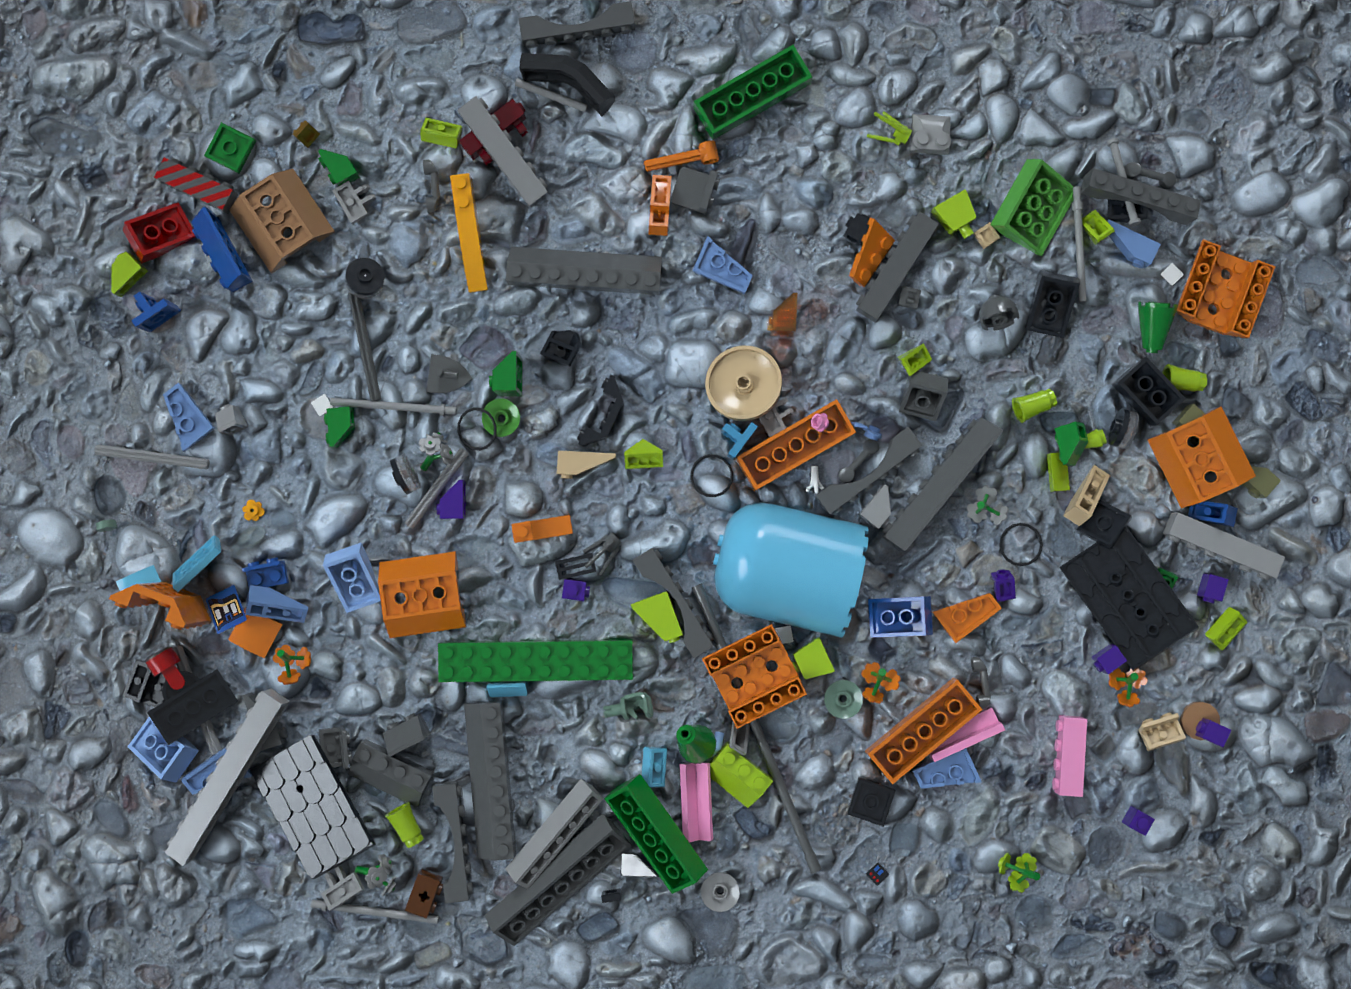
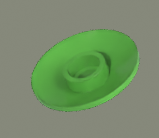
[482,399,520,437]

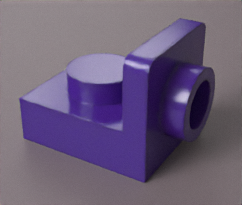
[991,570,1016,602]
[562,579,590,601]

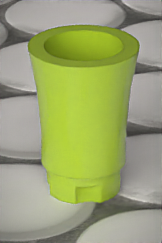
[1162,364,1207,392]
[1012,389,1057,423]
[385,802,424,848]

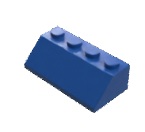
[191,207,253,292]

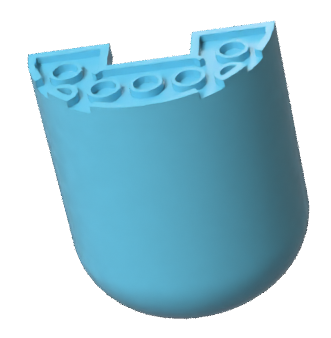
[713,502,868,638]

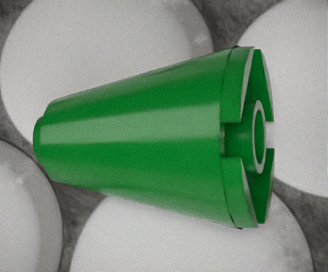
[1138,301,1178,353]
[676,725,716,764]

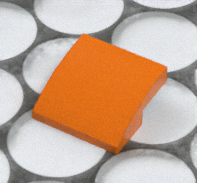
[228,607,283,658]

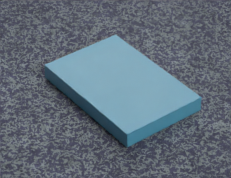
[173,535,221,592]

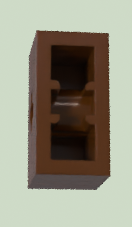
[405,869,443,919]

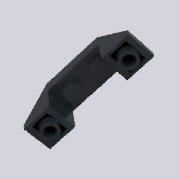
[577,375,624,447]

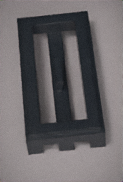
[555,553,597,580]

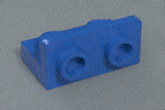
[242,558,289,587]

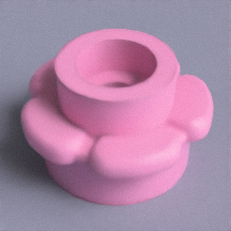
[811,413,829,432]

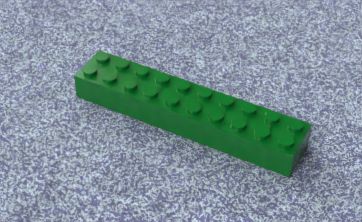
[438,639,633,682]

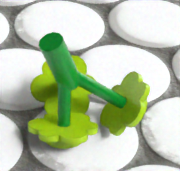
[998,853,1040,893]

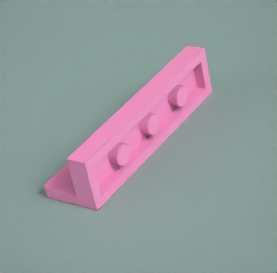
[929,708,1005,762]
[680,762,713,843]

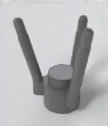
[583,532,622,576]

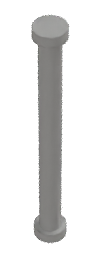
[1107,138,1141,227]

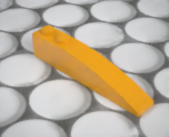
[450,173,488,293]

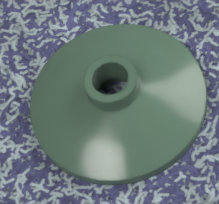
[824,680,863,719]

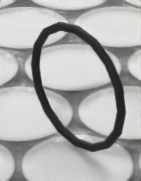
[457,407,497,451]
[690,454,733,497]
[999,523,1043,566]

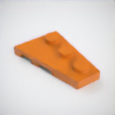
[849,218,895,287]
[932,593,1002,643]

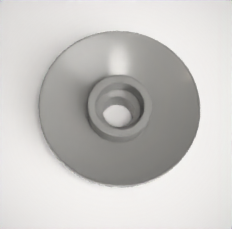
[701,872,740,912]

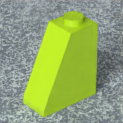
[631,591,683,643]

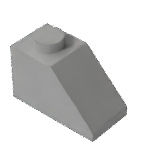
[215,404,248,436]
[858,484,891,529]

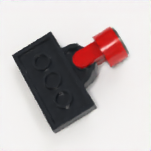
[146,646,238,745]

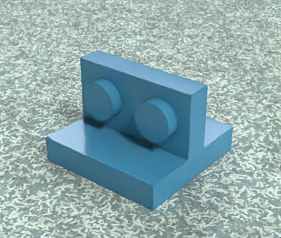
[721,422,758,460]

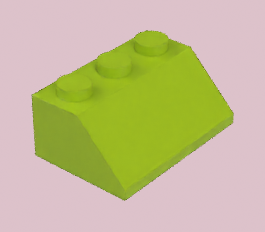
[710,742,773,808]

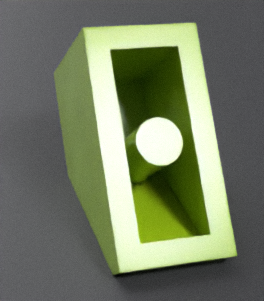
[111,251,148,297]

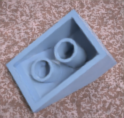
[323,543,381,613]
[128,717,199,783]

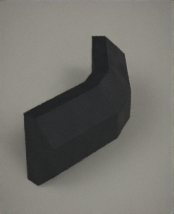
[519,53,615,117]

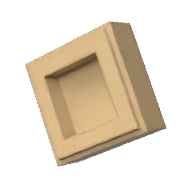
[973,222,1001,249]

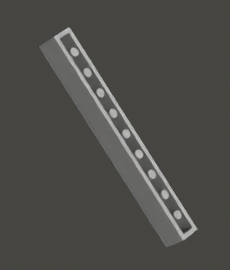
[165,689,290,866]

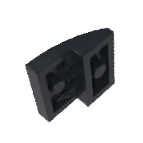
[122,659,166,707]

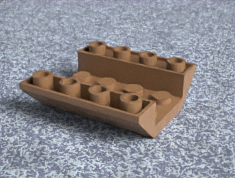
[230,169,335,274]

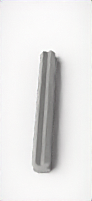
[405,448,469,528]

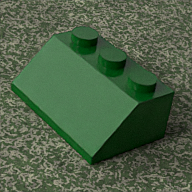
[489,351,523,397]

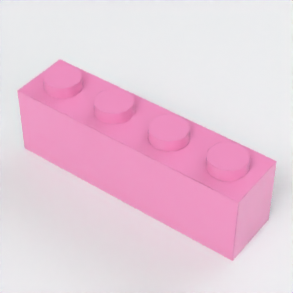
[1052,715,1087,797]

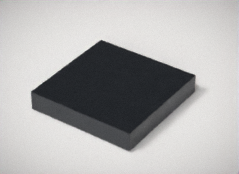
[1077,499,1132,549]
[846,777,896,827]

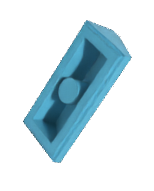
[487,681,528,697]
[642,747,667,788]

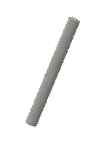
[515,78,588,112]

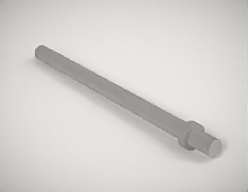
[330,398,457,416]
[311,900,439,924]

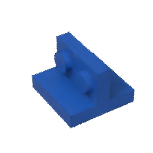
[131,292,181,333]

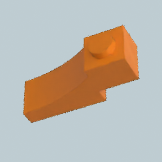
[649,175,672,236]
[511,515,573,543]

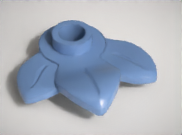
[851,422,882,441]

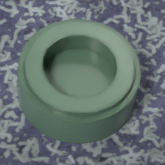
[96,519,117,532]

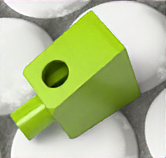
[931,189,976,239]
[793,636,835,679]

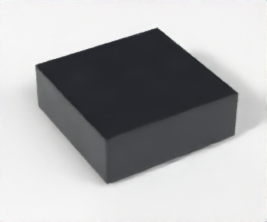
[601,888,622,903]

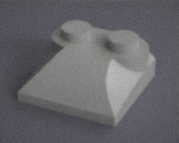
[910,114,951,155]

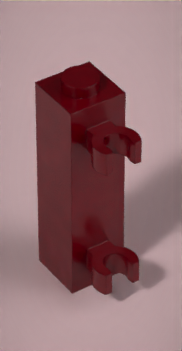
[459,99,528,165]

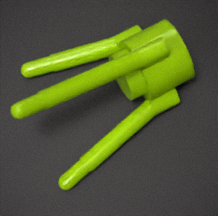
[867,112,912,146]

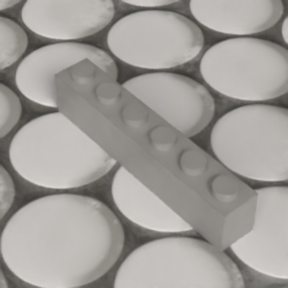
[457,96,548,206]
[1163,512,1285,580]
[505,779,604,889]

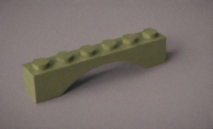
[1172,404,1281,498]

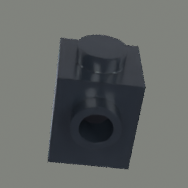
[843,213,870,246]

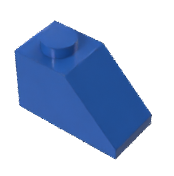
[1188,501,1238,527]

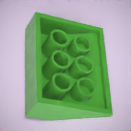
[990,159,1074,256]

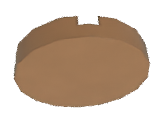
[1180,701,1220,741]

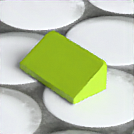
[420,118,462,149]
[1047,453,1070,492]
[1205,607,1247,651]

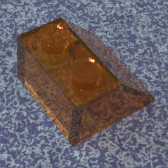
[767,293,798,337]

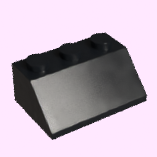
[1111,356,1186,427]

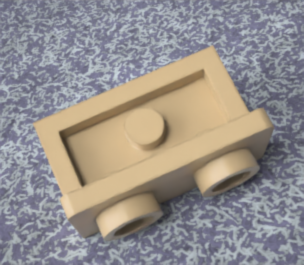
[1138,713,1186,751]

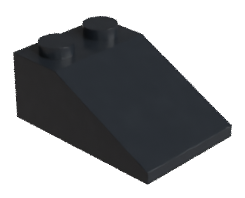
[1026,270,1080,338]

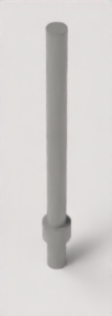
[1072,186,1087,302]

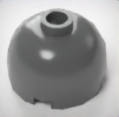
[979,295,1019,331]

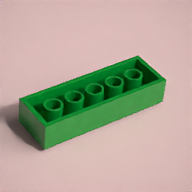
[693,44,813,140]
[604,774,708,894]

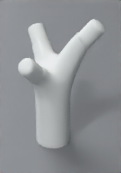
[806,466,824,494]

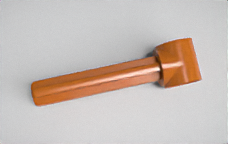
[644,140,719,172]

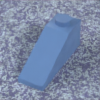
[1107,219,1161,268]
[245,585,308,623]

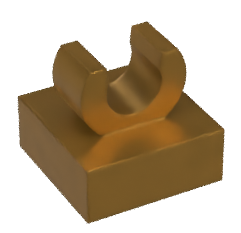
[293,120,320,148]

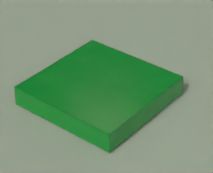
[204,122,256,174]

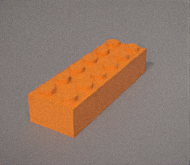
[736,399,856,491]
[865,677,983,784]

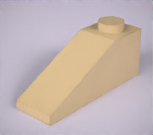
[557,451,616,479]
[1063,465,1110,526]

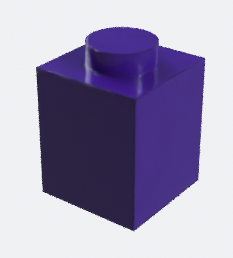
[1197,574,1229,604]
[1092,644,1127,674]
[1195,718,1231,748]
[1122,806,1155,836]

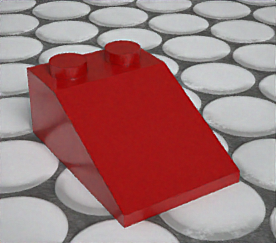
[123,202,196,264]

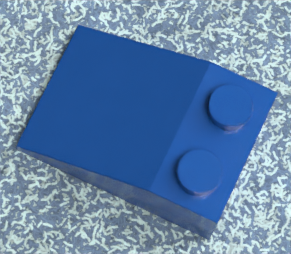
[868,596,933,638]

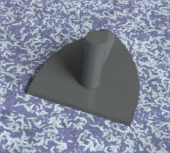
[426,354,473,393]

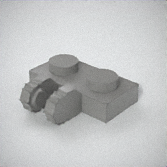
[332,181,376,224]
[759,398,794,437]
[321,865,365,911]

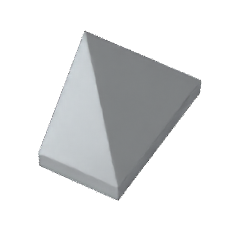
[729,721,750,755]

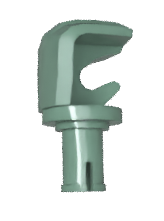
[603,692,654,720]

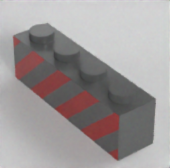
[154,157,238,214]

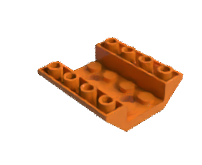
[1177,239,1276,339]
[1147,406,1256,508]
[378,551,466,638]
[109,582,211,630]
[702,624,807,729]

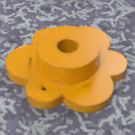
[242,500,265,521]

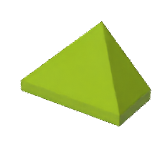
[1082,210,1115,245]
[897,343,932,376]
[624,439,663,469]

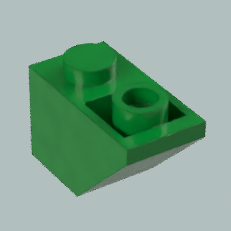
[318,149,360,186]
[324,407,355,448]
[1055,421,1088,467]

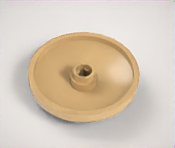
[705,346,782,421]

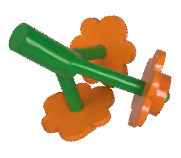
[273,645,311,685]
[861,662,901,703]
[1109,668,1148,707]

